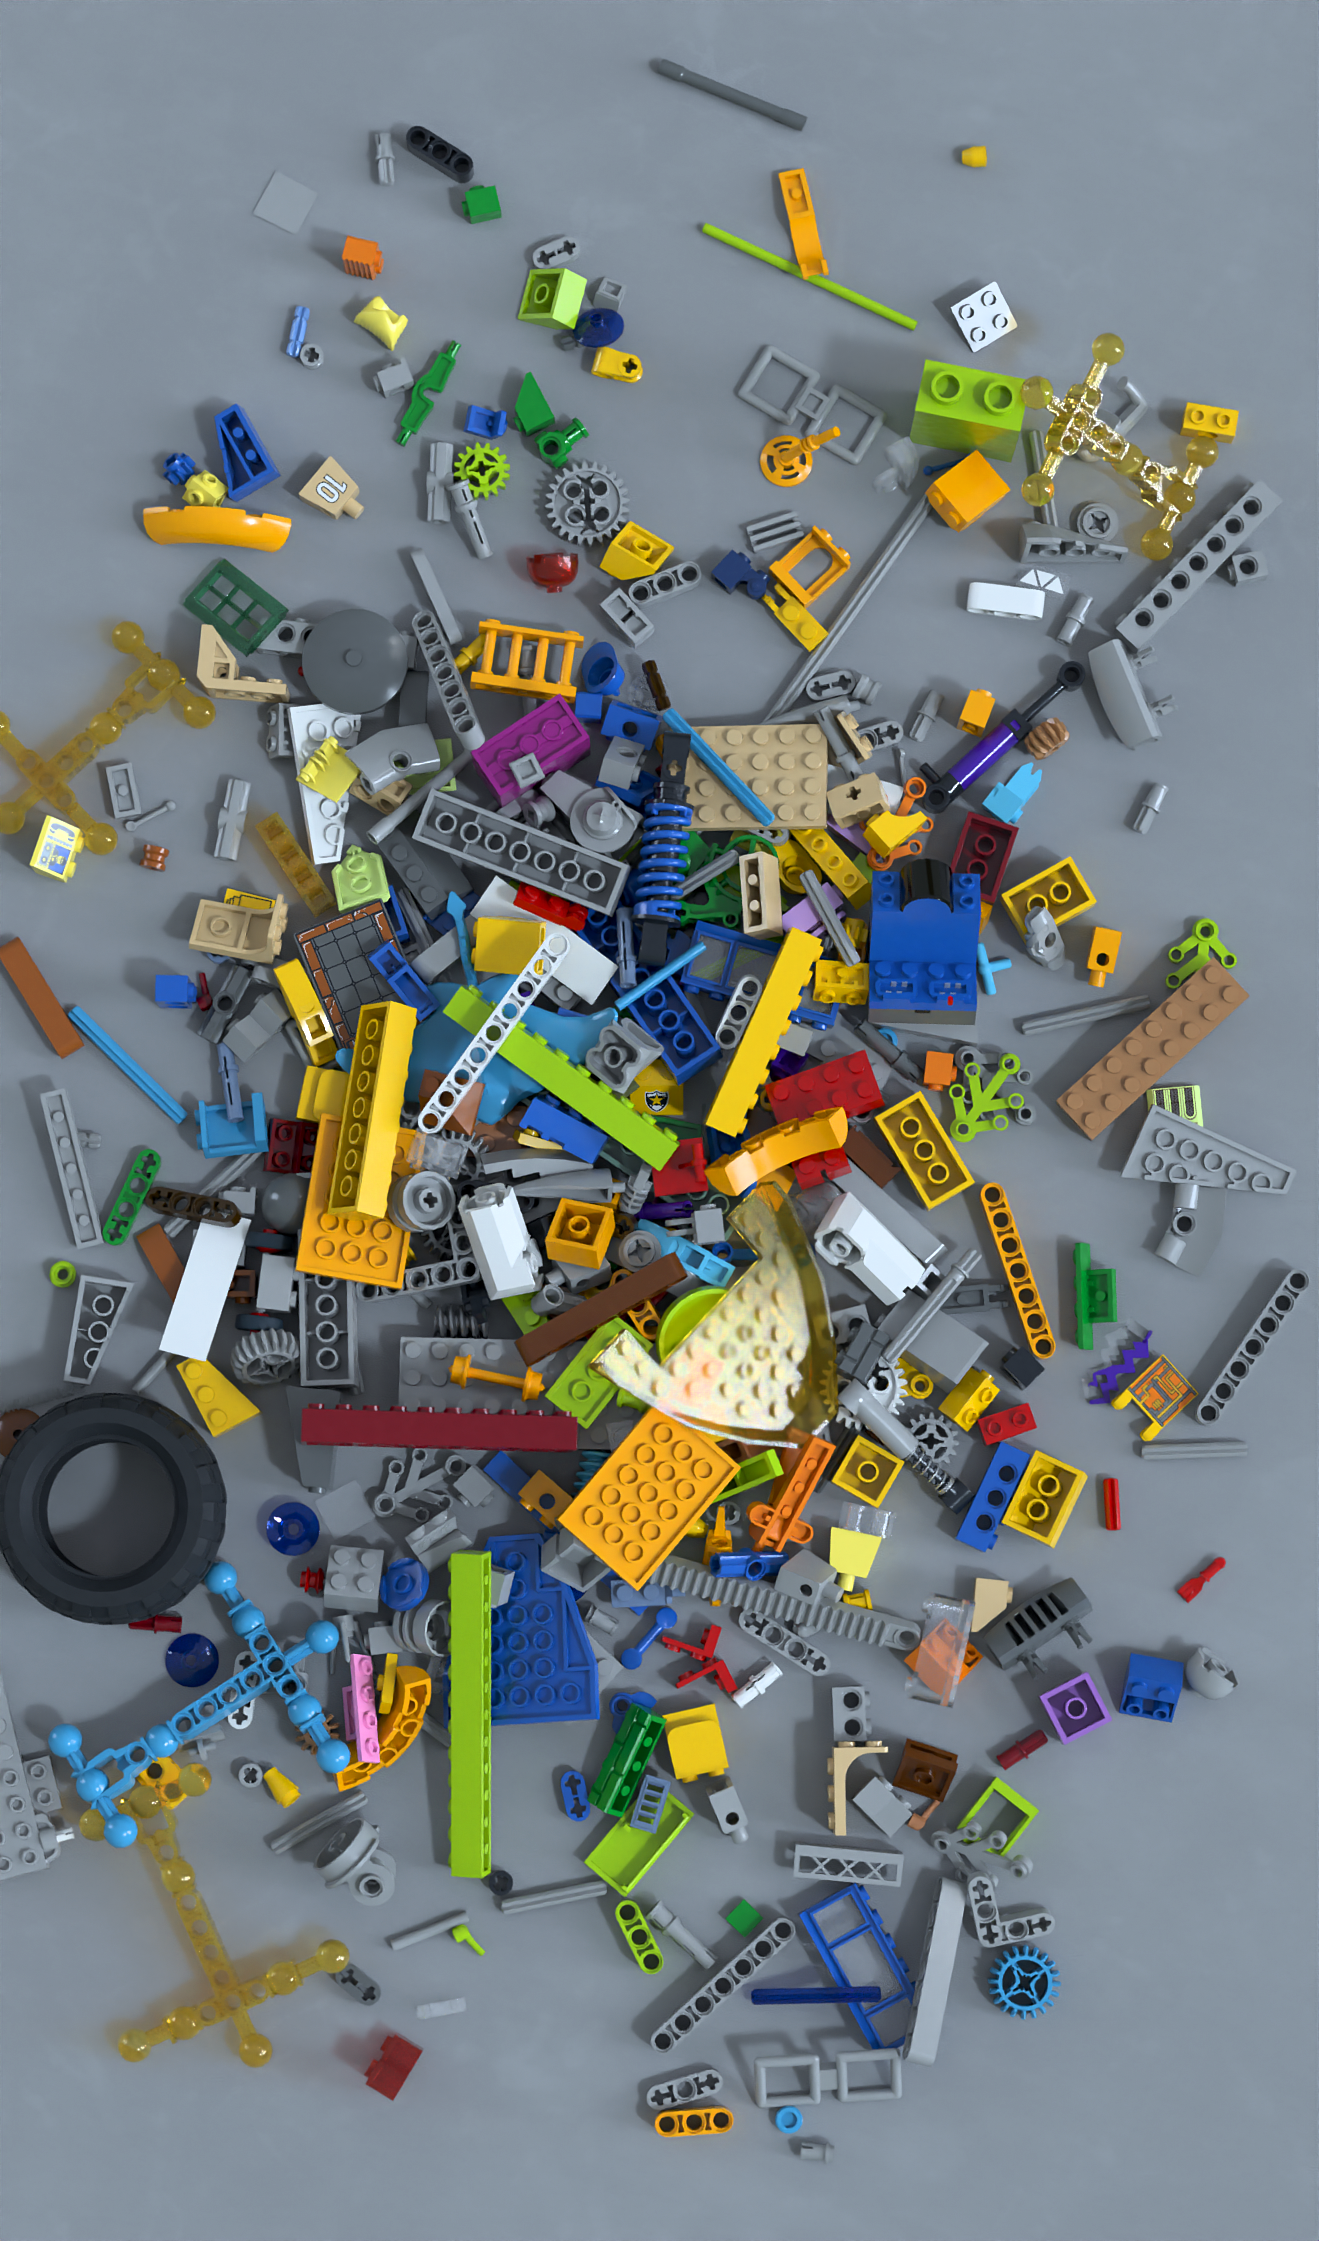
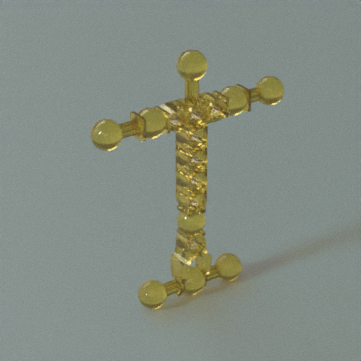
[79,1763,350,2068]

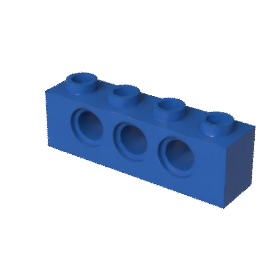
[955,1441,1030,1553]

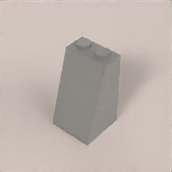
[540,770,647,861]
[873,1289,989,1394]

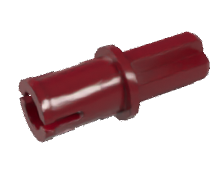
[128,1614,182,1634]
[996,1729,1048,1771]

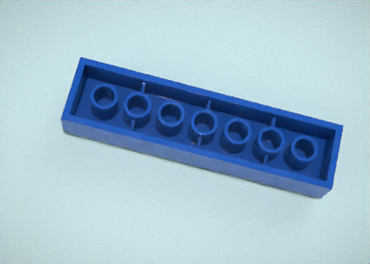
[570,901,723,1086]

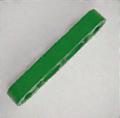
[103,1149,162,1246]

